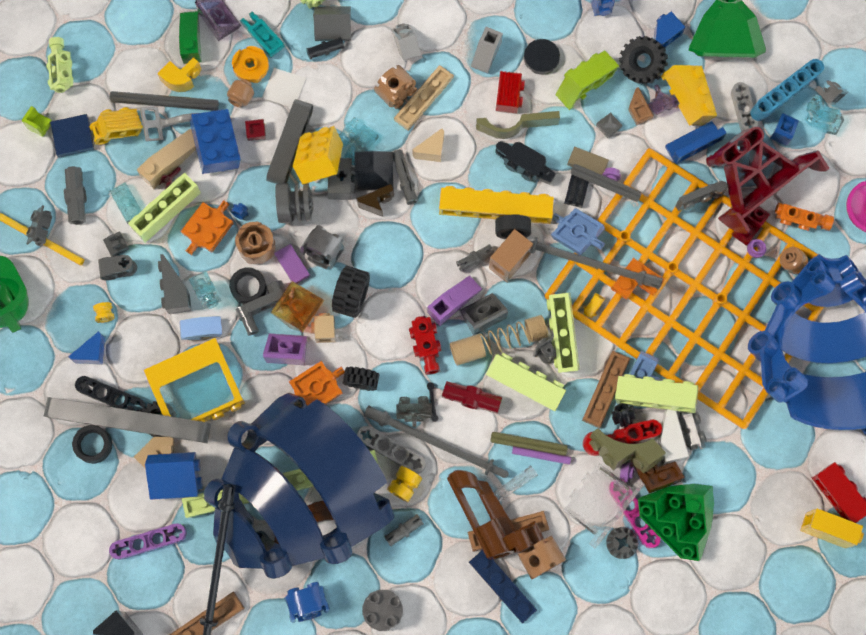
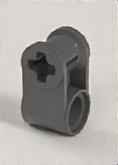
[98,255,137,280]

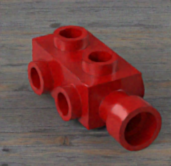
[409,316,442,375]

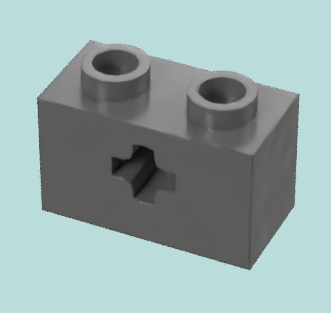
[328,158,355,200]

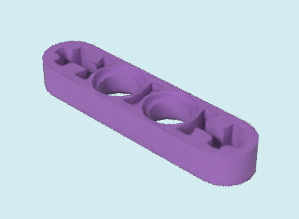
[109,523,187,560]

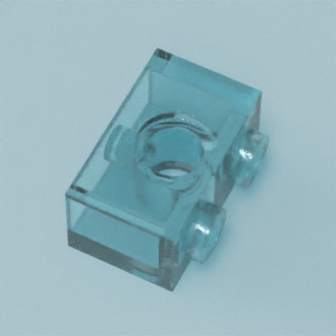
[189,271,222,309]

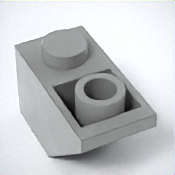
[391,23,421,60]
[471,27,503,74]

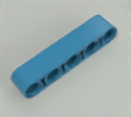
[750,59,824,121]

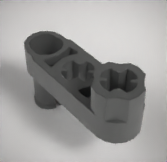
[235,280,289,336]

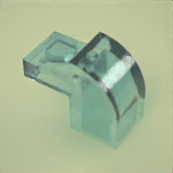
[805,95,844,135]

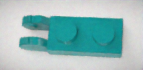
[240,11,285,58]

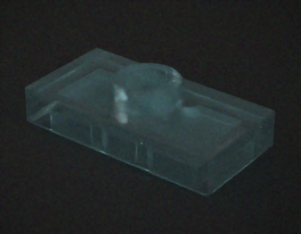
[109,182,142,224]

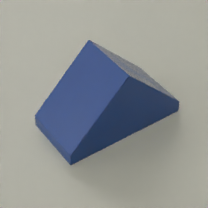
[68,331,105,365]

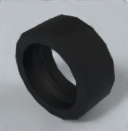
[495,214,531,239]
[229,267,267,305]
[72,425,113,464]

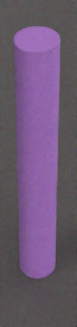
[512,446,571,465]

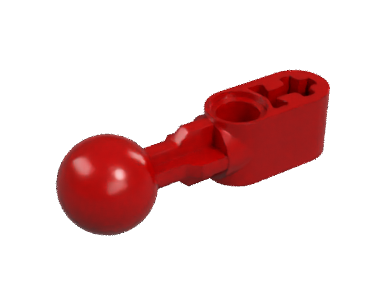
[583,419,662,456]

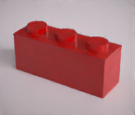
[812,462,866,523]

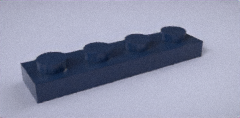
[468,549,537,624]

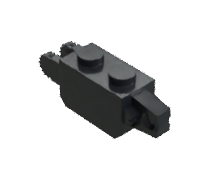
[495,141,556,185]

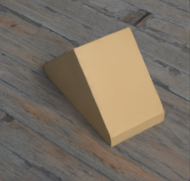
[412,129,444,162]

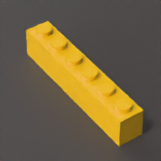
[439,186,554,224]

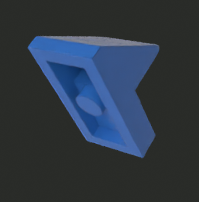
[770,113,799,146]

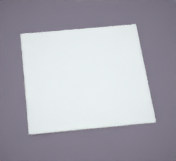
[262,68,306,107]

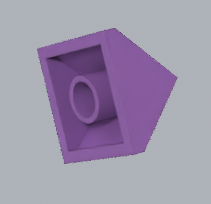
[263,333,307,366]

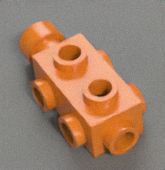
[775,203,834,231]

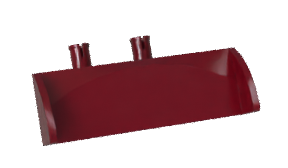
[706,127,829,234]

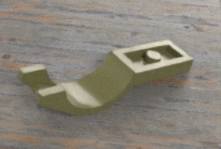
[476,111,560,139]

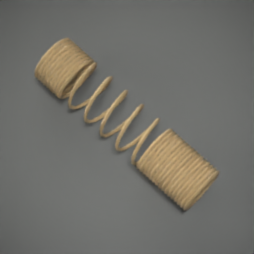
[450,315,549,366]

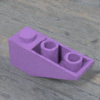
[427,275,482,326]

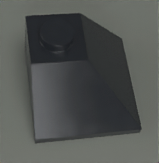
[354,151,394,190]

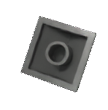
[313,6,351,41]
[459,293,508,336]

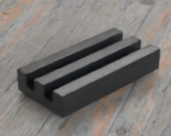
[564,174,589,208]

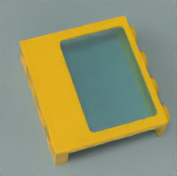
[144,338,245,422]

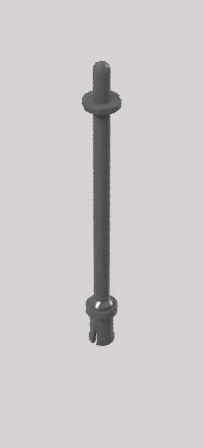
[529,237,663,290]
[364,405,509,478]

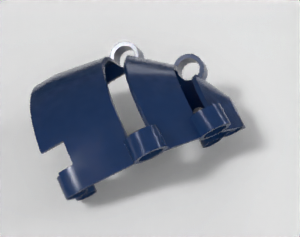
[204,393,395,579]

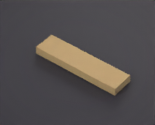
[394,65,454,131]

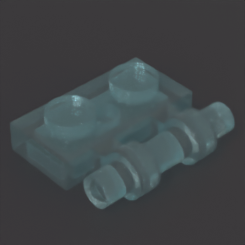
[339,117,379,164]

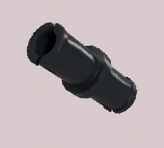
[306,37,344,60]

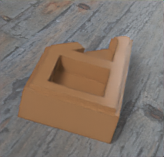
[628,87,654,125]

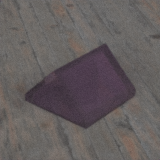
[195,0,241,41]

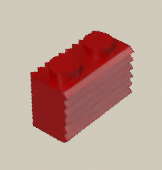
[495,71,525,114]

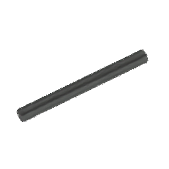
[110,91,219,111]

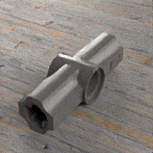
[64,166,87,225]

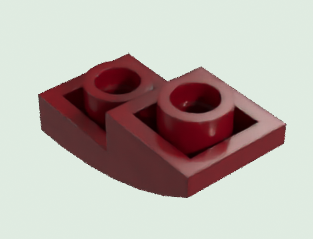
[732,206,770,246]

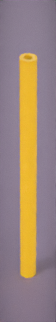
[0,213,85,266]

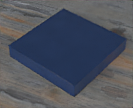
[51,114,95,158]

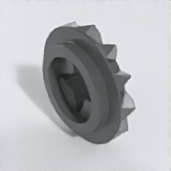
[606,527,639,559]

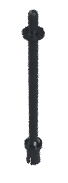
[199,484,236,635]

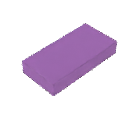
[274,244,310,285]

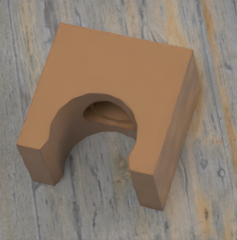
[489,229,533,282]

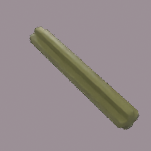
[490,432,568,456]

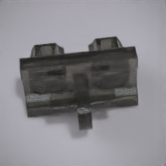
[396,396,432,427]

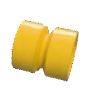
[387,465,423,503]

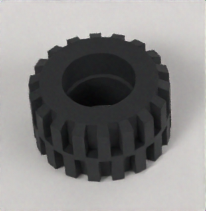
[332,266,370,318]

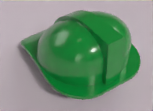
[0,255,29,333]

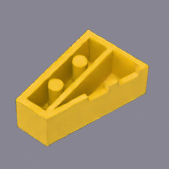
[660,65,717,126]

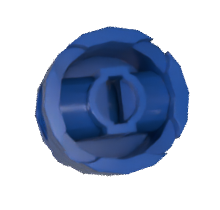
[284,582,330,623]

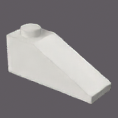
[658,409,689,464]

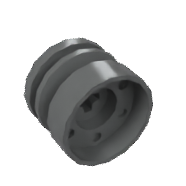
[275,183,314,223]

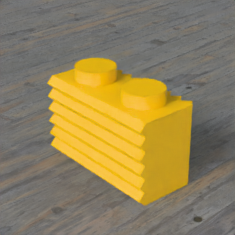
[97,107,143,140]

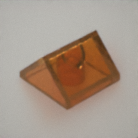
[271,281,324,332]

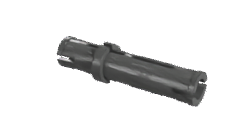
[393,149,418,205]

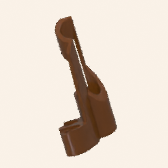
[447,470,544,560]

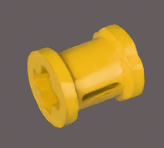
[89,121,111,145]

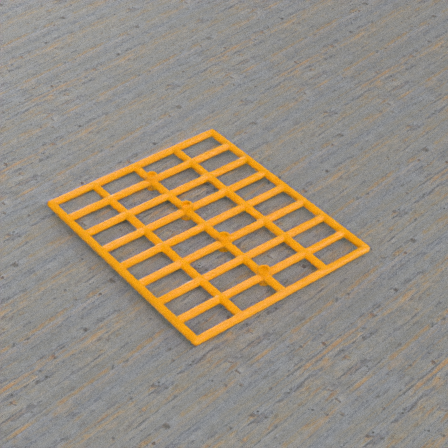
[544,148,824,429]

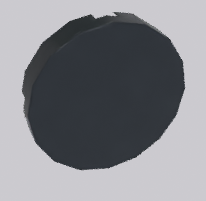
[524,39,560,75]

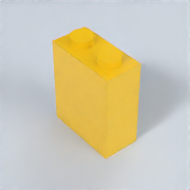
[800,508,864,549]

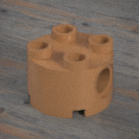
[374,65,417,109]
[235,221,276,264]
[518,535,566,580]

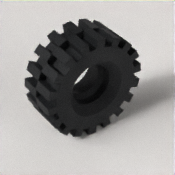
[619,36,668,84]

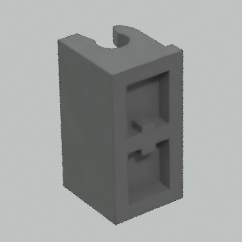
[815,81,848,105]

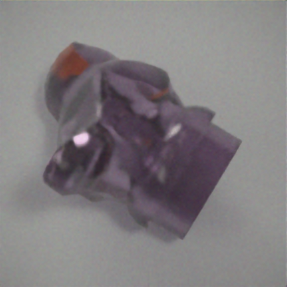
[648,84,679,115]

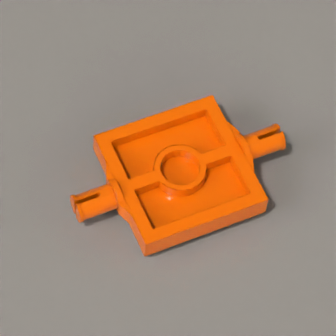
[180,200,234,256]
[289,361,345,406]

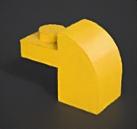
[157,57,202,92]

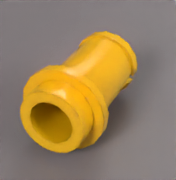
[583,293,605,318]

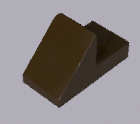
[356,184,394,217]

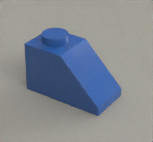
[654,11,685,48]

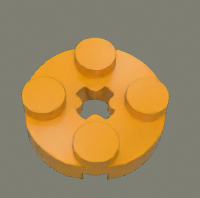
[232,46,269,83]

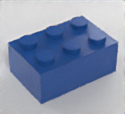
[190,109,241,174]

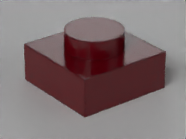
[245,119,266,141]

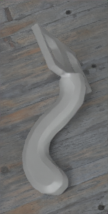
[140,107,196,141]

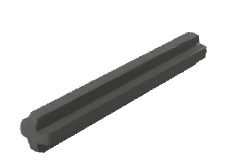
[571,164,642,202]

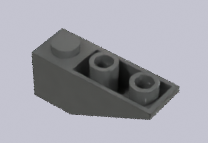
[158,254,192,314]

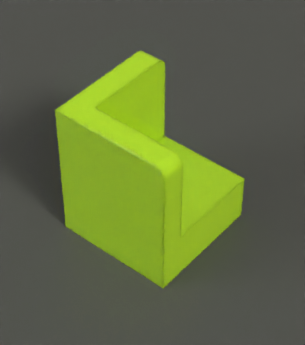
[21,106,52,137]

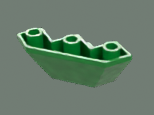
[688,0,766,58]
[638,484,714,561]

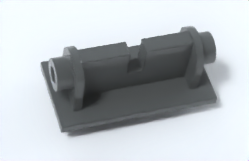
[26,205,52,246]
[533,337,555,364]
[679,412,707,451]

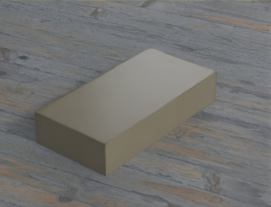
[567,146,609,175]

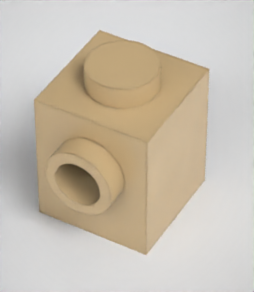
[311,313,335,343]

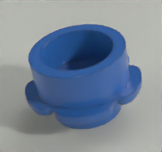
[231,203,249,220]

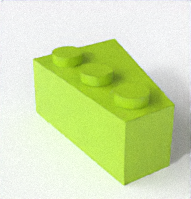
[555,50,619,110]

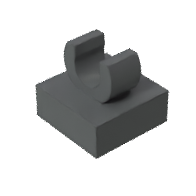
[103,231,129,257]

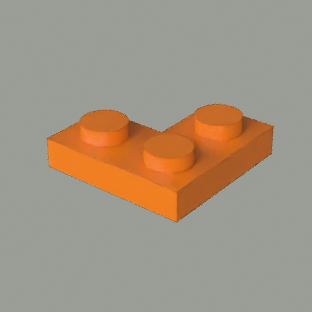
[611,258,665,300]

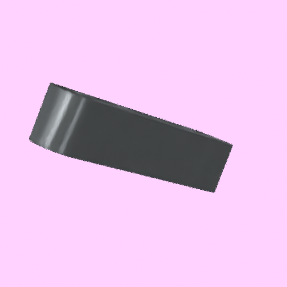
[266,99,314,184]

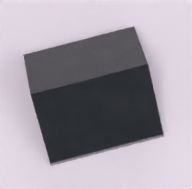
[93,610,143,635]

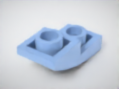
[179,316,222,340]

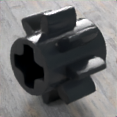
[611,403,636,428]

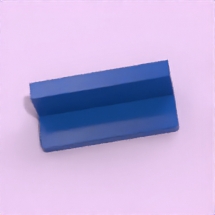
[665,121,727,164]

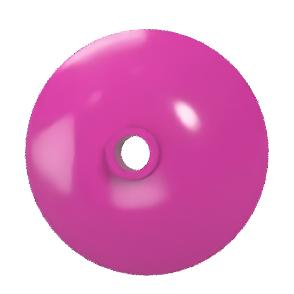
[846,181,866,232]

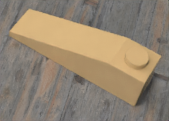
[137,128,196,189]

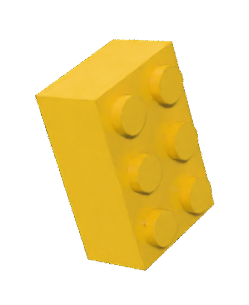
[293,126,343,185]

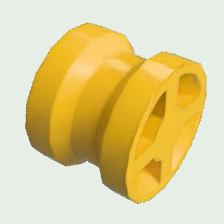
[93,302,115,323]

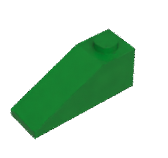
[179,11,202,64]

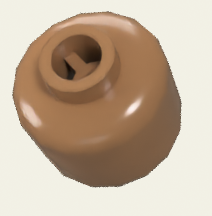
[227,79,254,108]
[780,247,808,274]

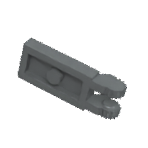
[675,181,728,211]

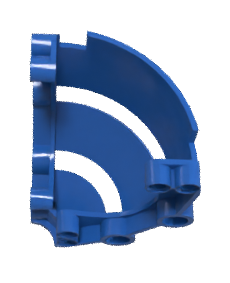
[748,254,866,430]

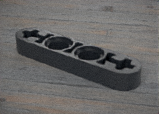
[75,376,147,412]

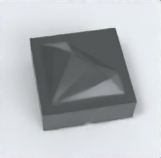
[596,112,623,138]

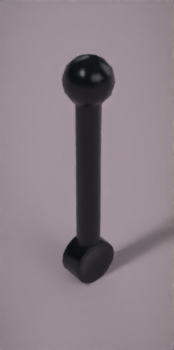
[427,382,439,422]

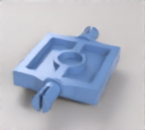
[551,208,605,255]

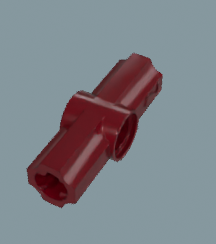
[442,381,502,414]

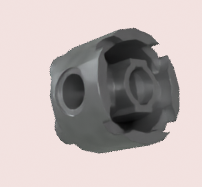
[300,225,344,269]
[362,590,403,631]

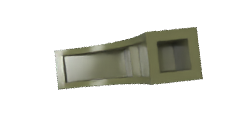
[589,428,666,474]

